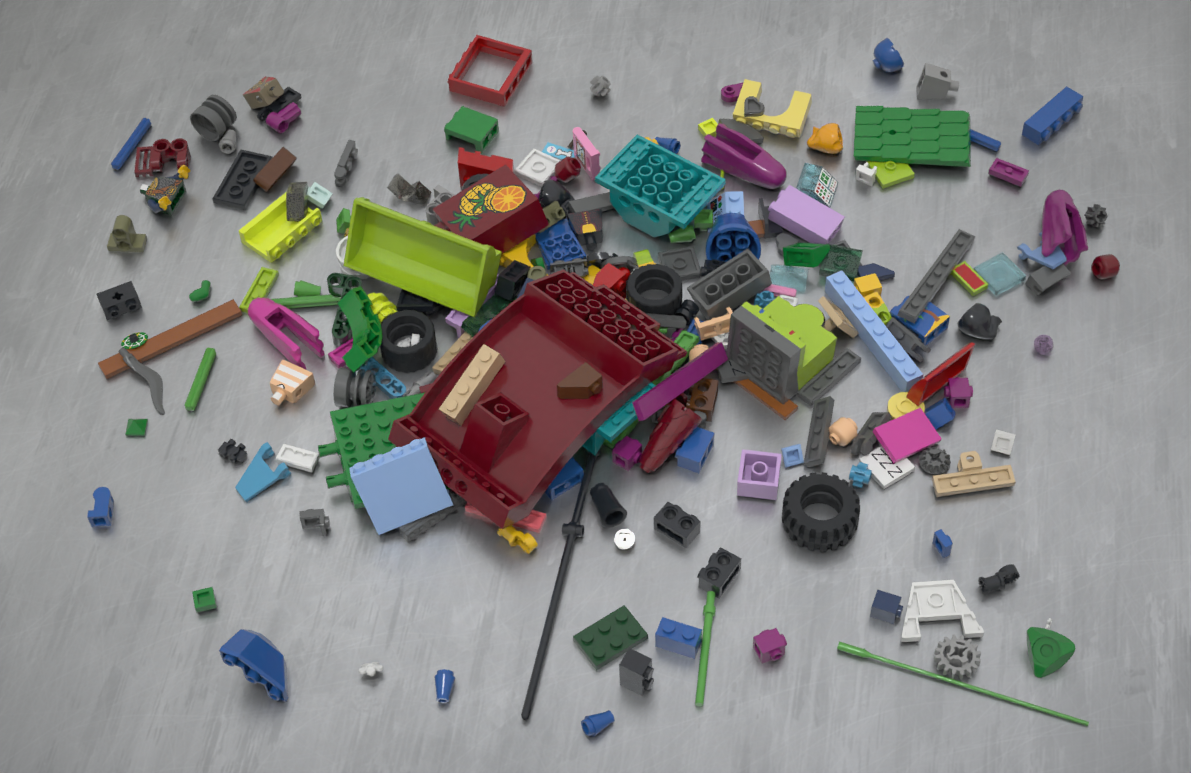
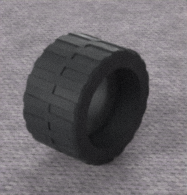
[626,264,682,315]
[380,310,437,373]

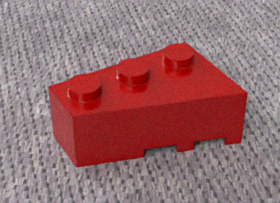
[457,147,514,187]

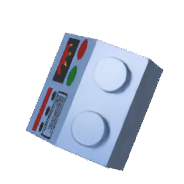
[707,191,744,233]

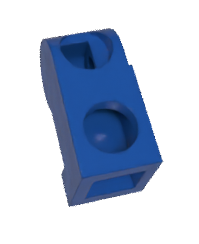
[87,487,114,527]

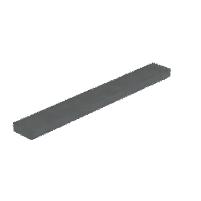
[897,229,975,323]

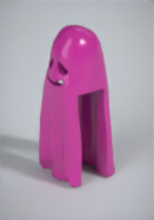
[248,297,325,370]

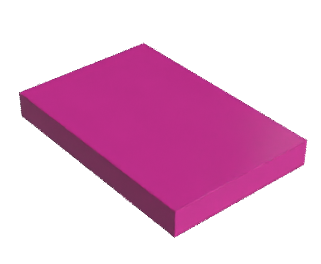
[872,408,942,463]

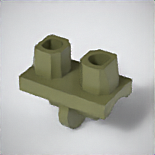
[538,201,565,233]

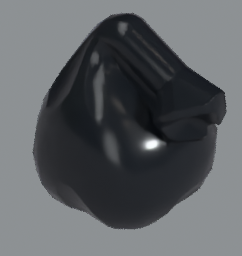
[539,180,575,218]
[957,303,1002,340]

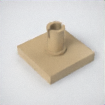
[818,296,859,338]

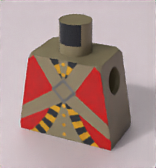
[243,76,284,109]

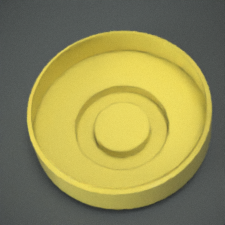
[887,392,925,420]

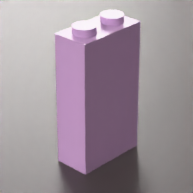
[768,185,845,244]

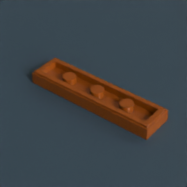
[733,379,798,420]

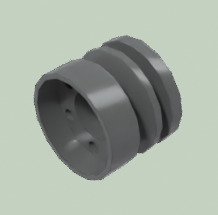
[190,95,237,141]
[333,367,376,408]

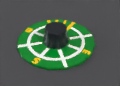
[121,332,148,349]

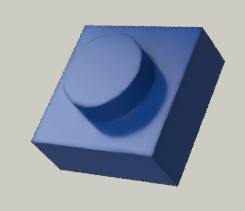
[932,529,953,558]

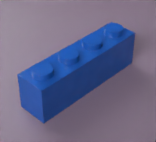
[1022,86,1084,145]

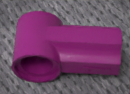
[266,102,301,133]

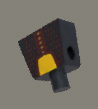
[568,209,603,250]

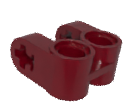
[151,138,191,172]

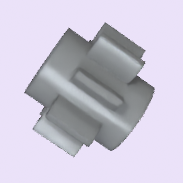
[590,76,611,97]

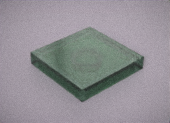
[819,244,863,282]

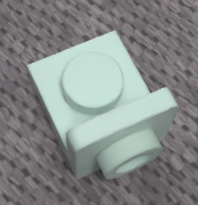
[302,182,333,209]

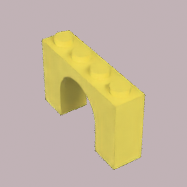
[733,79,812,138]

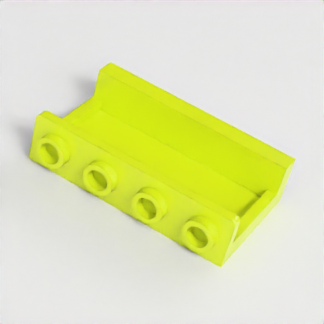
[239,189,322,263]

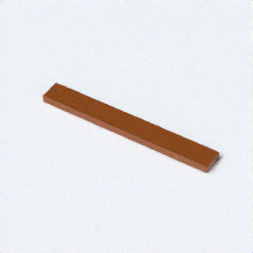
[98,299,242,379]

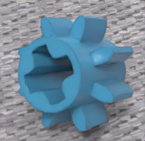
[754,291,775,309]
[849,462,872,488]

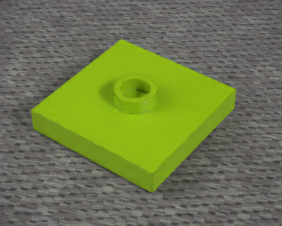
[866,161,915,189]

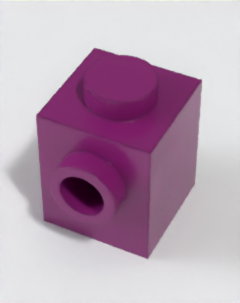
[944,377,973,408]
[612,435,642,472]
[753,628,787,664]

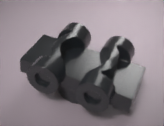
[218,439,247,463]

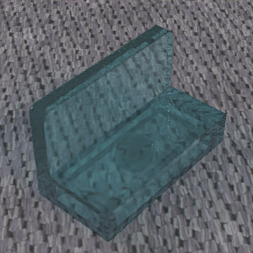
[770,264,809,292]

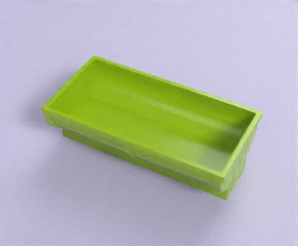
[343,197,502,317]

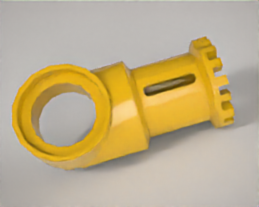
[497,525,538,554]

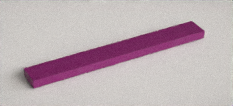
[632,342,728,421]

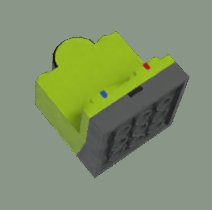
[727,296,837,405]

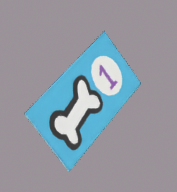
[542,142,575,159]

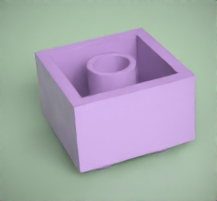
[737,450,782,500]

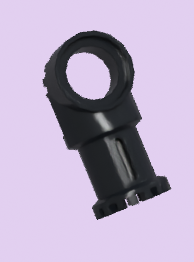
[978,564,1020,595]

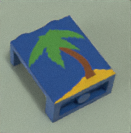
[890,296,950,345]

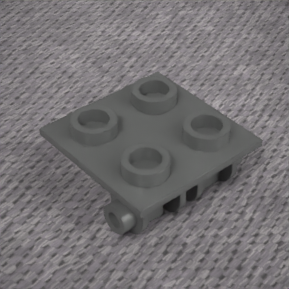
[550,258,589,277]

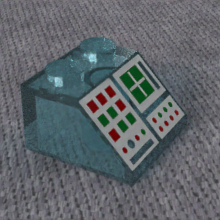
[796,163,838,208]

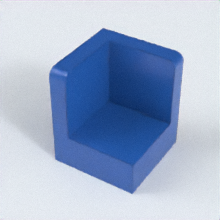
[924,397,956,430]

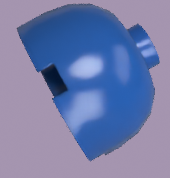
[872,38,904,73]

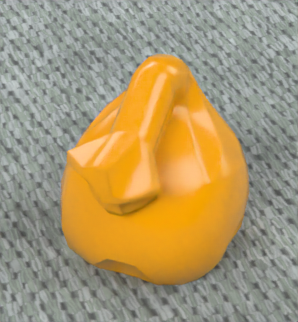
[807,123,843,154]

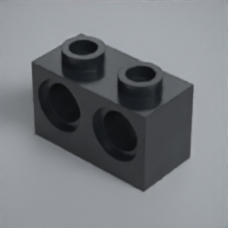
[495,260,531,301]
[654,502,701,548]
[697,547,742,599]

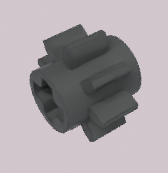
[1084,204,1108,227]

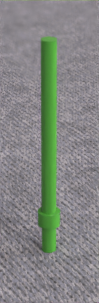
[695,591,716,707]

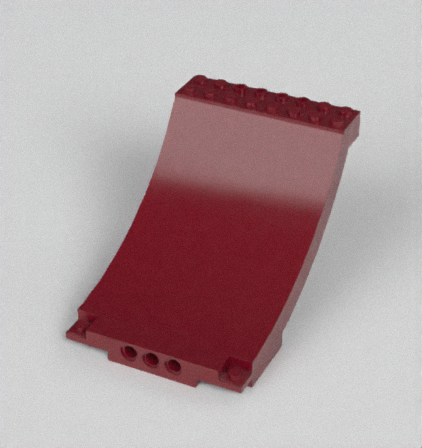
[388,269,687,529]

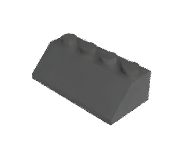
[687,249,772,320]

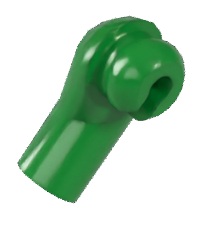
[189,280,211,302]

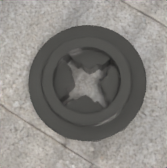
[919,446,951,474]

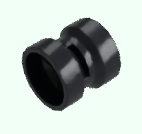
[674,299,699,326]

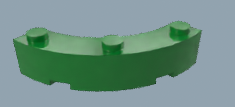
[337,286,382,372]

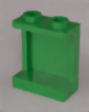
[444,106,499,154]

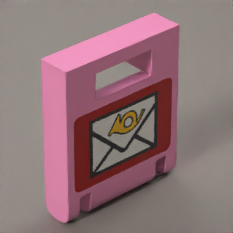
[573,127,601,180]

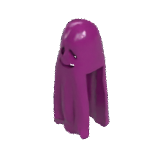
[701,123,787,189]
[1042,189,1088,266]

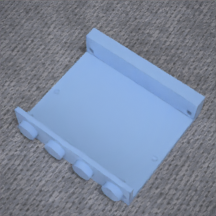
[349,438,453,535]

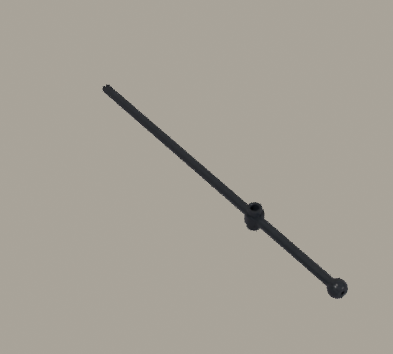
[521,447,601,720]

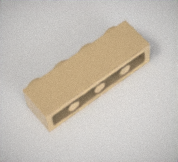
[439,344,505,426]

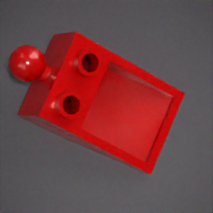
[593,263,631,299]

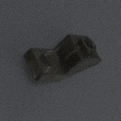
[387,173,432,206]
[286,182,309,222]

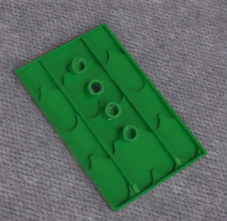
[854,106,971,167]

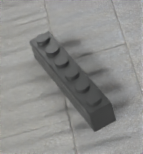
[399,491,467,542]

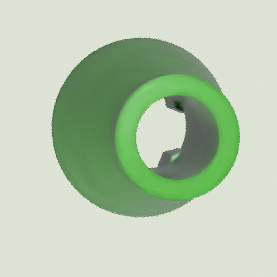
[668,225,696,244]
[294,280,321,297]

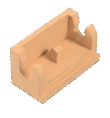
[694,307,733,341]

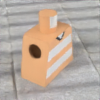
[270,360,315,405]

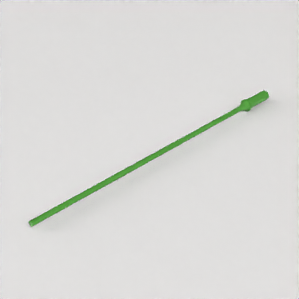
[837,641,1089,726]

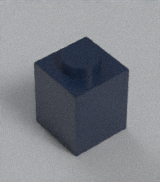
[870,589,904,624]

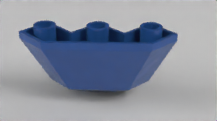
[219,629,288,702]

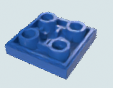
[539,231,587,265]

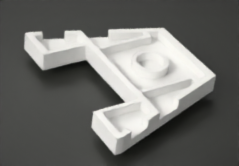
[901,580,984,642]

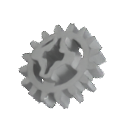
[934,634,981,680]

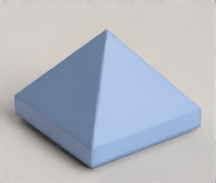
[781,444,804,468]

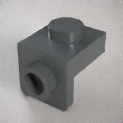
[299,509,330,536]

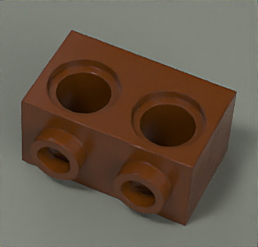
[686,378,718,422]

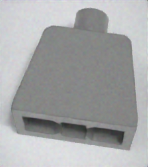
[916,63,959,99]

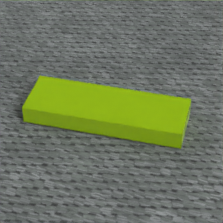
[239,267,279,313]

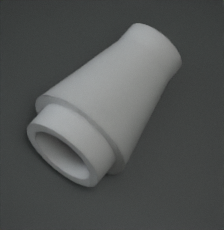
[219,130,236,154]

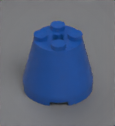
[705,213,761,262]

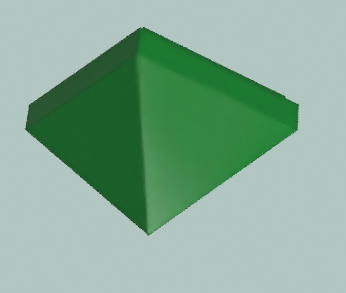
[125,419,148,436]

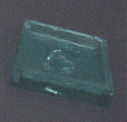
[974,252,1026,295]

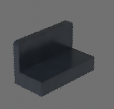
[758,198,783,239]

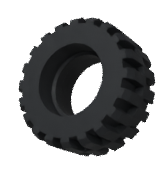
[782,472,860,551]

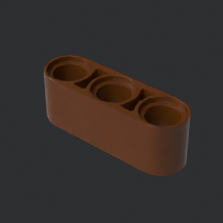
[253,147,297,192]

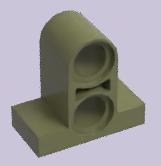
[107,215,147,252]

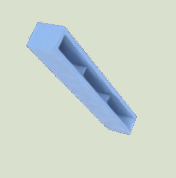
[825,271,923,392]

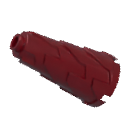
[639,399,703,473]

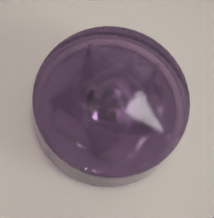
[1034,335,1054,355]

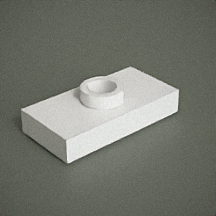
[276,444,320,473]

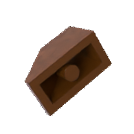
[557,362,603,399]

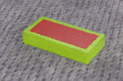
[951,261,988,296]

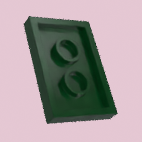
[573,605,648,671]

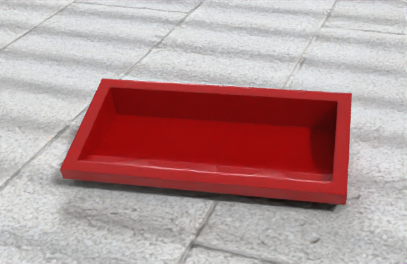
[906,342,975,406]

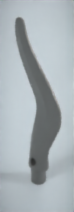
[118,347,165,414]

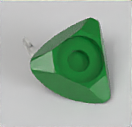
[1027,618,1076,678]

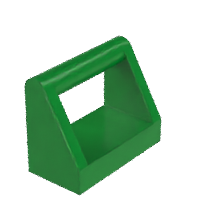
[783,243,830,268]

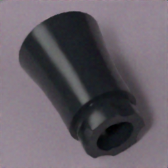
[590,483,627,528]

